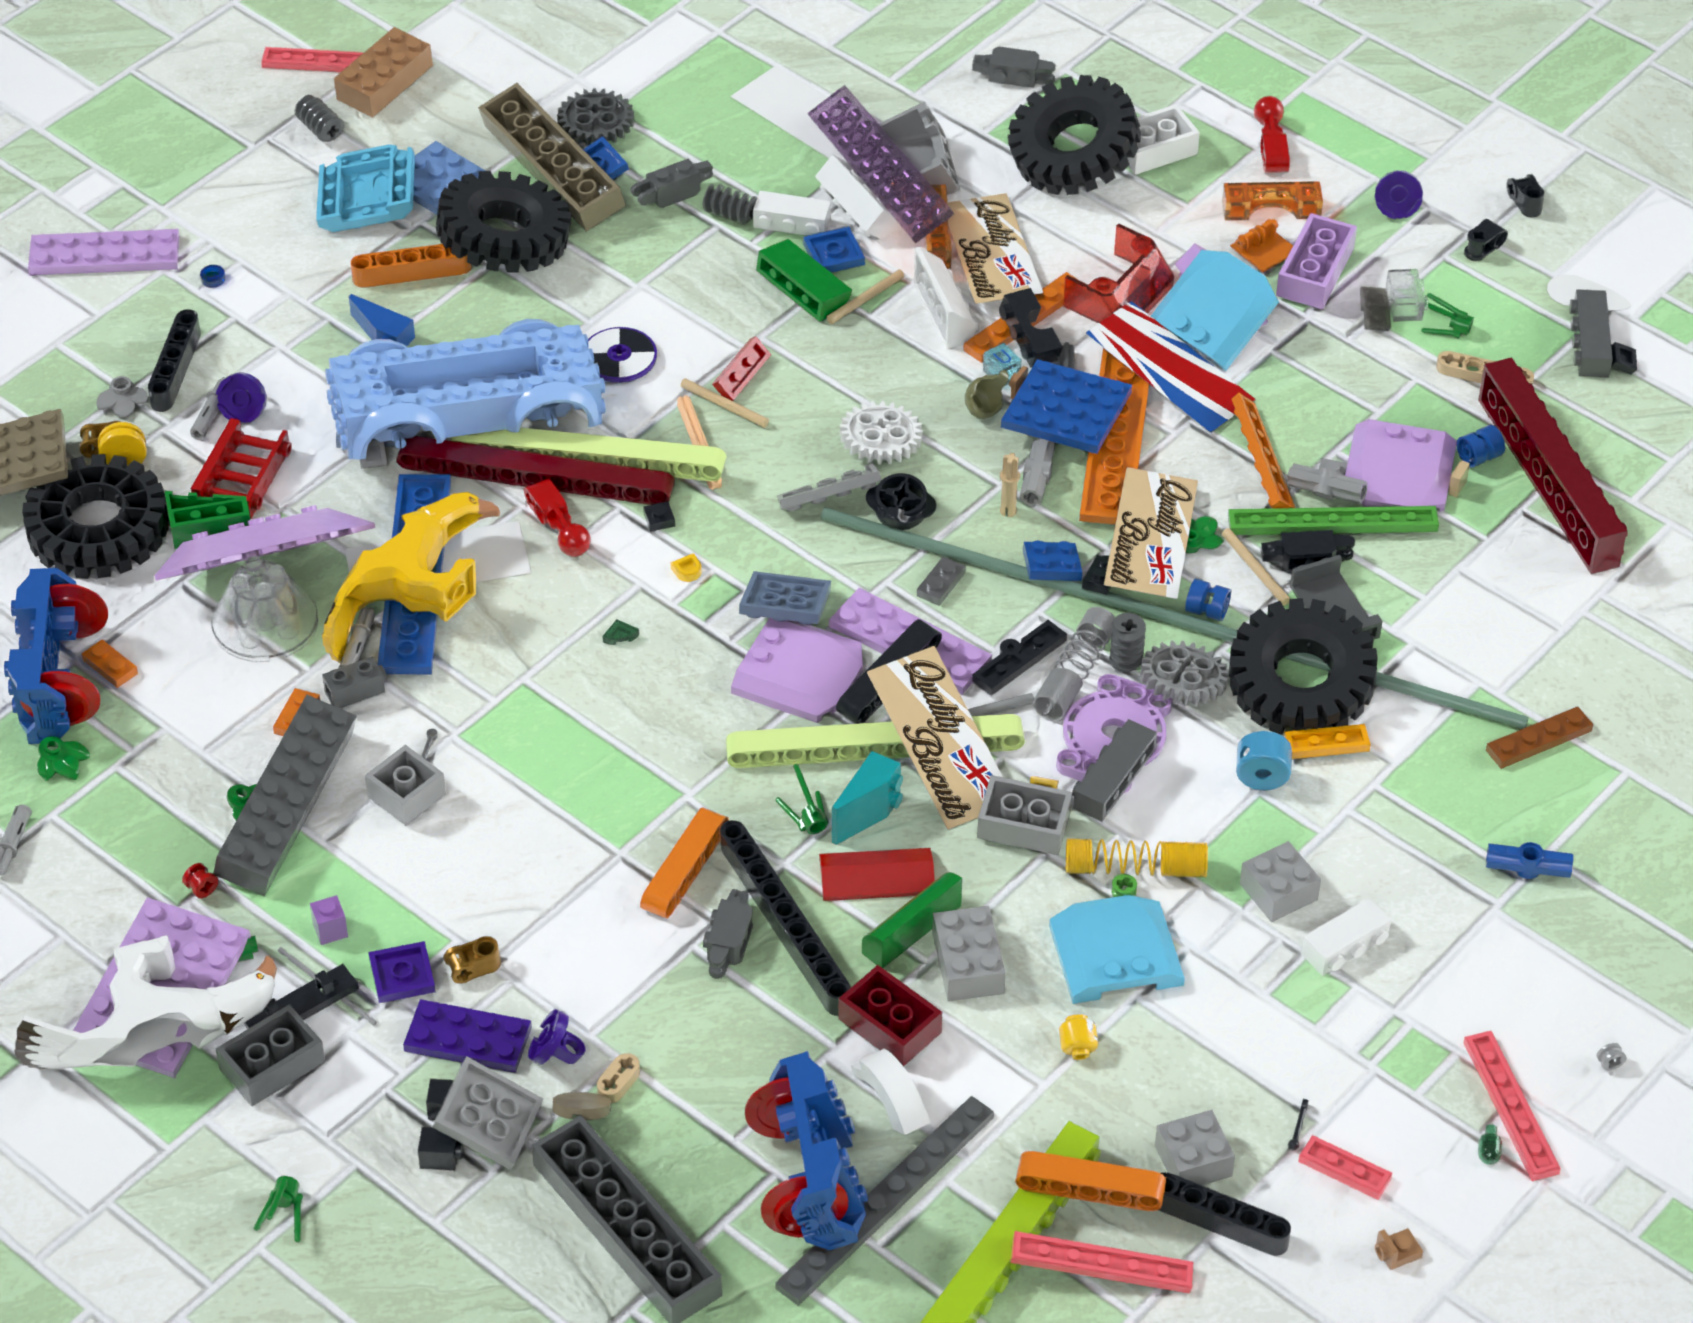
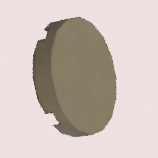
[553,1092,611,1120]

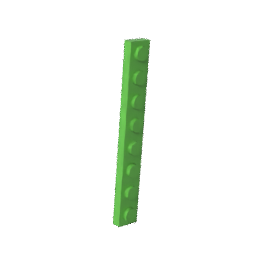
[1228,506,1439,535]

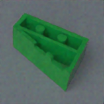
[165,491,250,549]

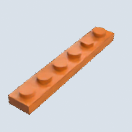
[963,272,1084,363]
[1232,393,1295,508]

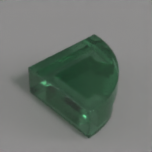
[602,619,640,645]

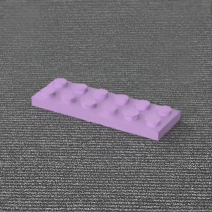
[28,229,180,275]
[829,588,992,695]

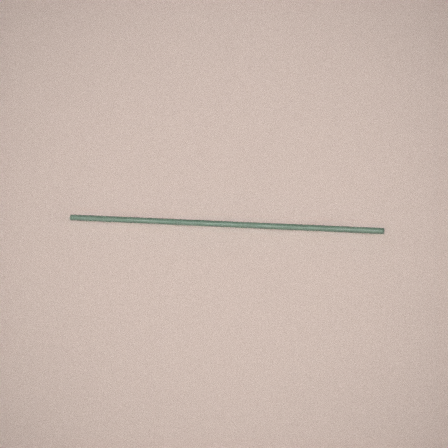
[821,507,1529,729]

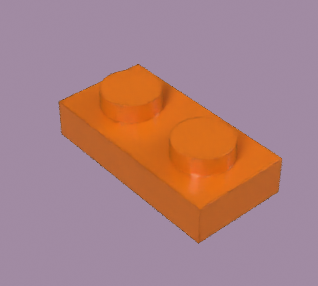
[81,639,138,688]
[273,688,320,736]

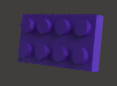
[403,999,532,1073]

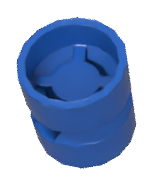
[1456,425,1506,468]
[1185,578,1232,621]

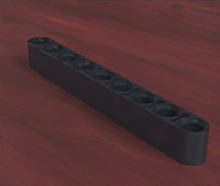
[720,820,851,1016]

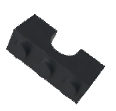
[999,288,1063,368]
[417,1078,463,1171]

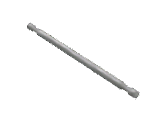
[278,947,377,1026]

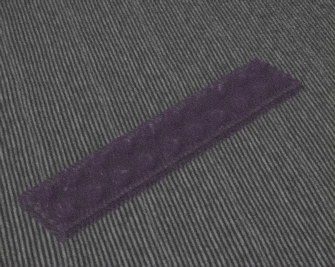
[807,85,954,244]

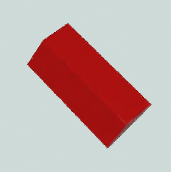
[819,848,935,901]

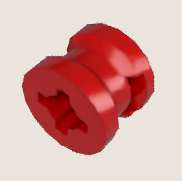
[182,863,218,899]

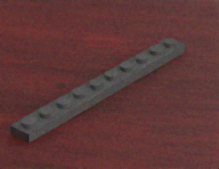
[775,1095,994,1306]

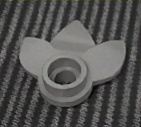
[97,376,148,418]

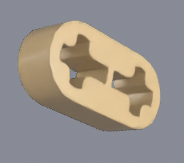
[597,1053,640,1103]

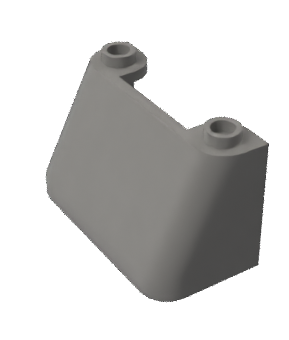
[874,101,960,200]

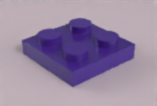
[368,941,436,1003]

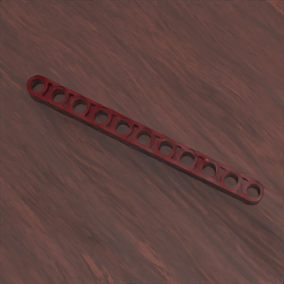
[396,436,675,505]

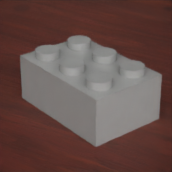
[977,775,1072,855]
[932,906,1005,1001]

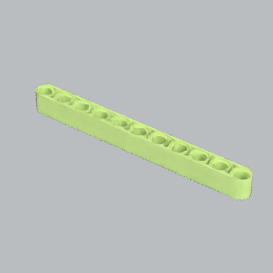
[450,428,727,481]
[726,714,1025,768]

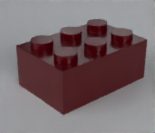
[838,965,942,1067]

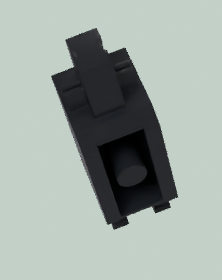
[1261,530,1355,573]

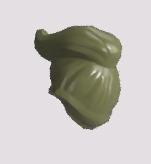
[964,370,1009,419]

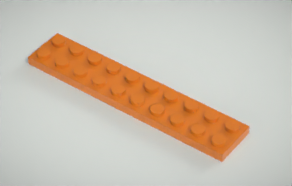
[1079,348,1149,525]

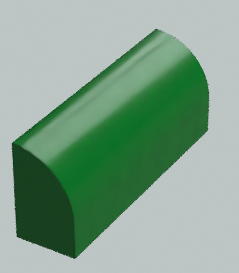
[756,239,852,322]
[862,872,962,968]

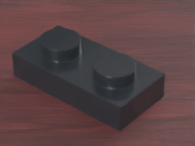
[1082,554,1111,595]

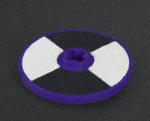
[588,327,657,383]

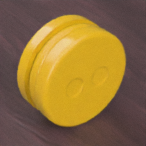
[98,422,147,466]

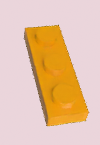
[1284,724,1371,759]

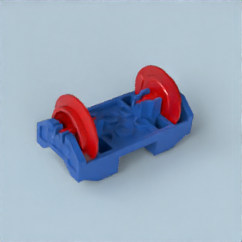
[4,568,108,744]
[744,1051,868,1250]

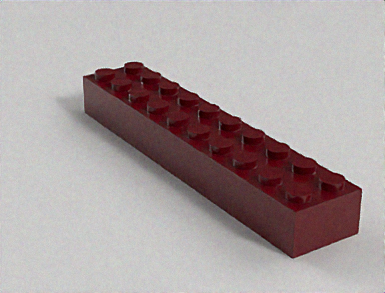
[1478,357,1628,575]

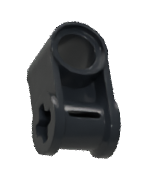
[1506,174,1545,217]
[1464,218,1508,261]

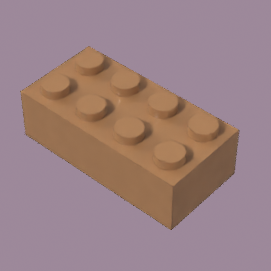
[334,27,433,118]

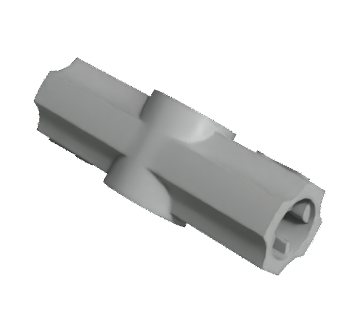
[1020,438,1055,507]
[1287,463,1368,504]

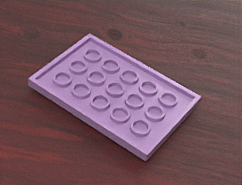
[73,897,251,1078]

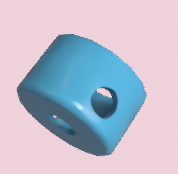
[1236,731,1292,791]

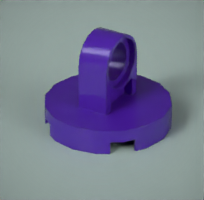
[1374,170,1423,219]
[216,372,267,423]
[528,1009,585,1065]

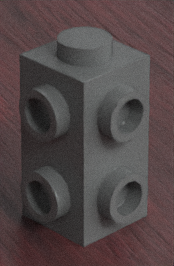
[322,656,387,708]

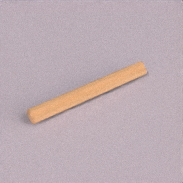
[677,395,722,490]

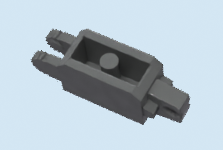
[972,46,1056,88]
[630,158,713,208]
[703,889,753,979]

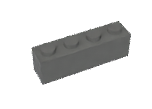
[1569,289,1613,378]
[1072,719,1157,822]

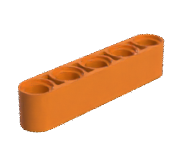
[350,244,472,287]
[640,807,729,919]
[1015,1151,1166,1211]

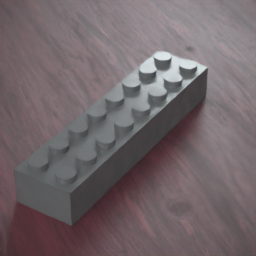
[213,695,357,897]
[532,1115,722,1323]

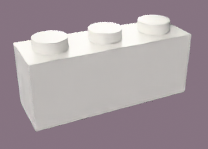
[753,191,831,236]
[1301,898,1391,976]

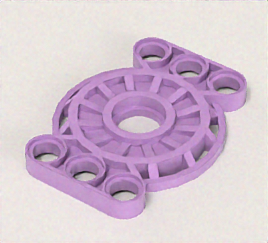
[1056,674,1172,793]

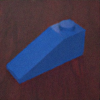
[349,294,415,346]

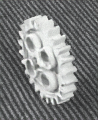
[840,401,923,465]

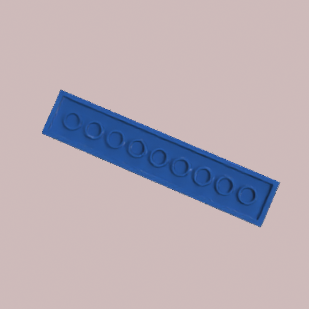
[378,474,451,675]

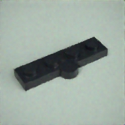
[972,620,1067,696]

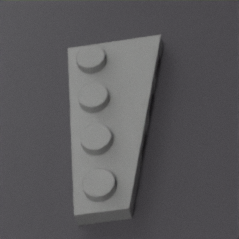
[777,463,881,511]

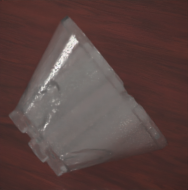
[211,556,319,662]

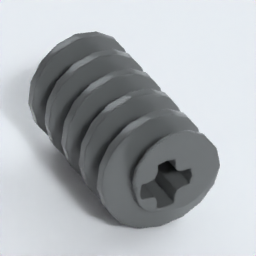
[294,94,344,142]
[703,184,757,224]
[1109,613,1146,672]

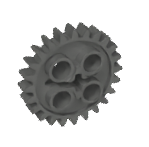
[557,88,634,146]

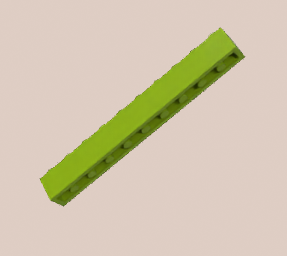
[920,1121,1101,1323]

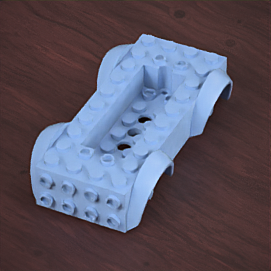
[325,319,606,460]

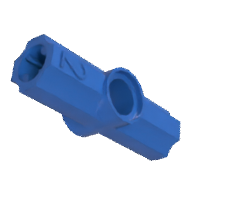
[1486,842,1574,879]

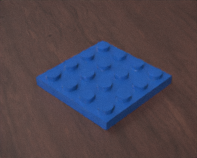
[1001,359,1132,454]

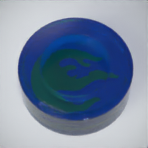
[200,265,226,288]

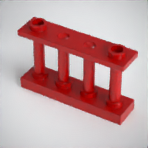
[191,418,292,519]

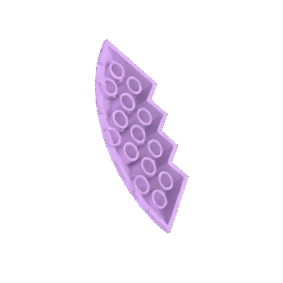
[154,505,376,581]

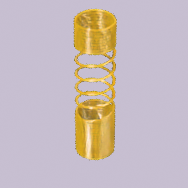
[1065,838,1208,878]

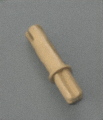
[1000,453,1020,517]

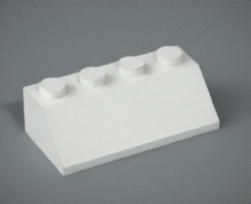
[815,154,912,239]
[914,247,978,349]

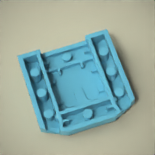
[316,144,415,232]
[1151,250,1279,371]
[1049,895,1185,1004]

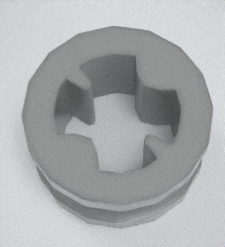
[1596,1043,1627,1071]

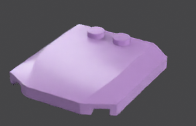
[1345,419,1457,512]
[731,618,863,723]

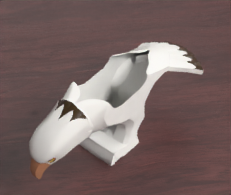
[14,935,277,1069]

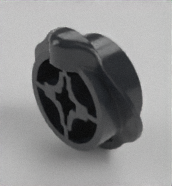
[866,473,936,530]

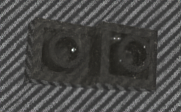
[1360,286,1391,331]

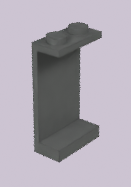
[1290,555,1383,640]

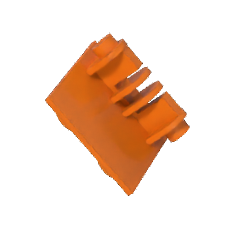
[1230,219,1293,272]

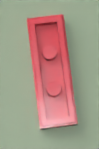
[1298,1135,1393,1200]

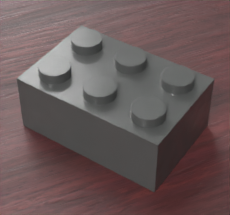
[216,1004,325,1106]

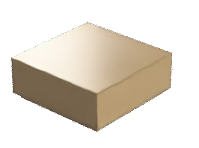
[1448,460,1470,497]

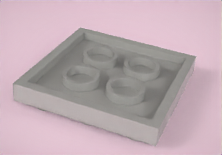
[432,1056,543,1170]

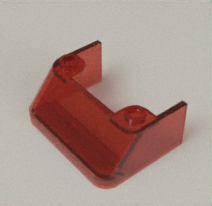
[1063,223,1174,323]

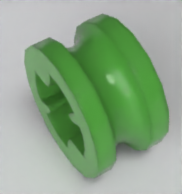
[1111,874,1137,897]

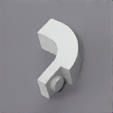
[851,1049,930,1135]

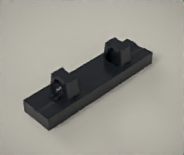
[244,964,359,1029]

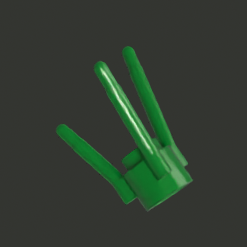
[1421,293,1474,338]
[776,764,829,834]
[254,1176,303,1242]

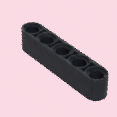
[148,309,201,412]
[836,619,942,724]
[1158,1172,1291,1256]

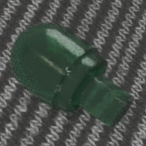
[1478,1124,1503,1165]

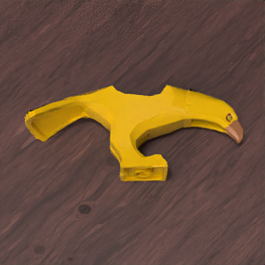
[322,492,500,663]

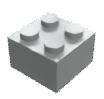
[365,744,446,826]
[1240,841,1321,922]
[1155,1110,1235,1185]

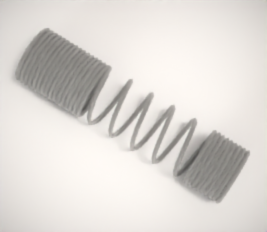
[1033,607,1115,721]

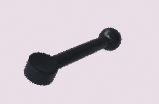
[1288,1098,1309,1151]

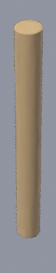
[827,269,905,324]
[680,378,769,428]
[1221,528,1290,606]

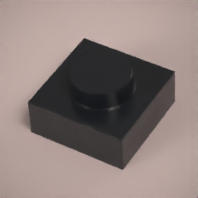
[1611,342,1637,374]
[643,502,675,532]

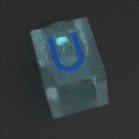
[983,343,1022,386]

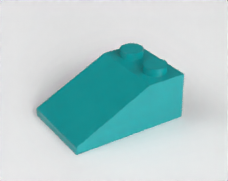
[832,751,903,845]

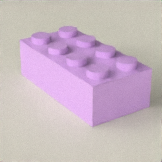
[1276,213,1357,309]

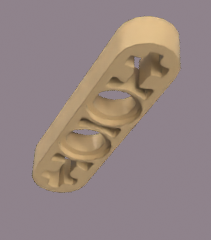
[1436,351,1534,385]

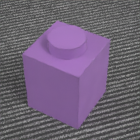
[310,895,348,945]

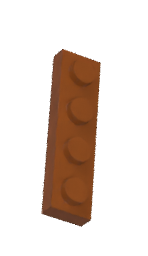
[1486,706,1593,769]

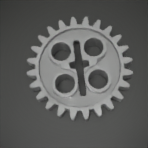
[1140,641,1228,706]

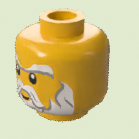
[1059,1014,1098,1060]

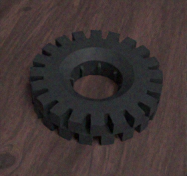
[1008,75,1141,195]
[436,171,571,273]
[22,454,169,579]
[1229,598,1378,735]

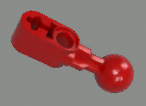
[1254,96,1290,173]
[524,479,591,557]

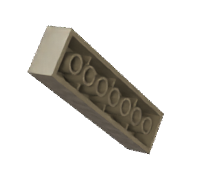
[478,83,626,232]

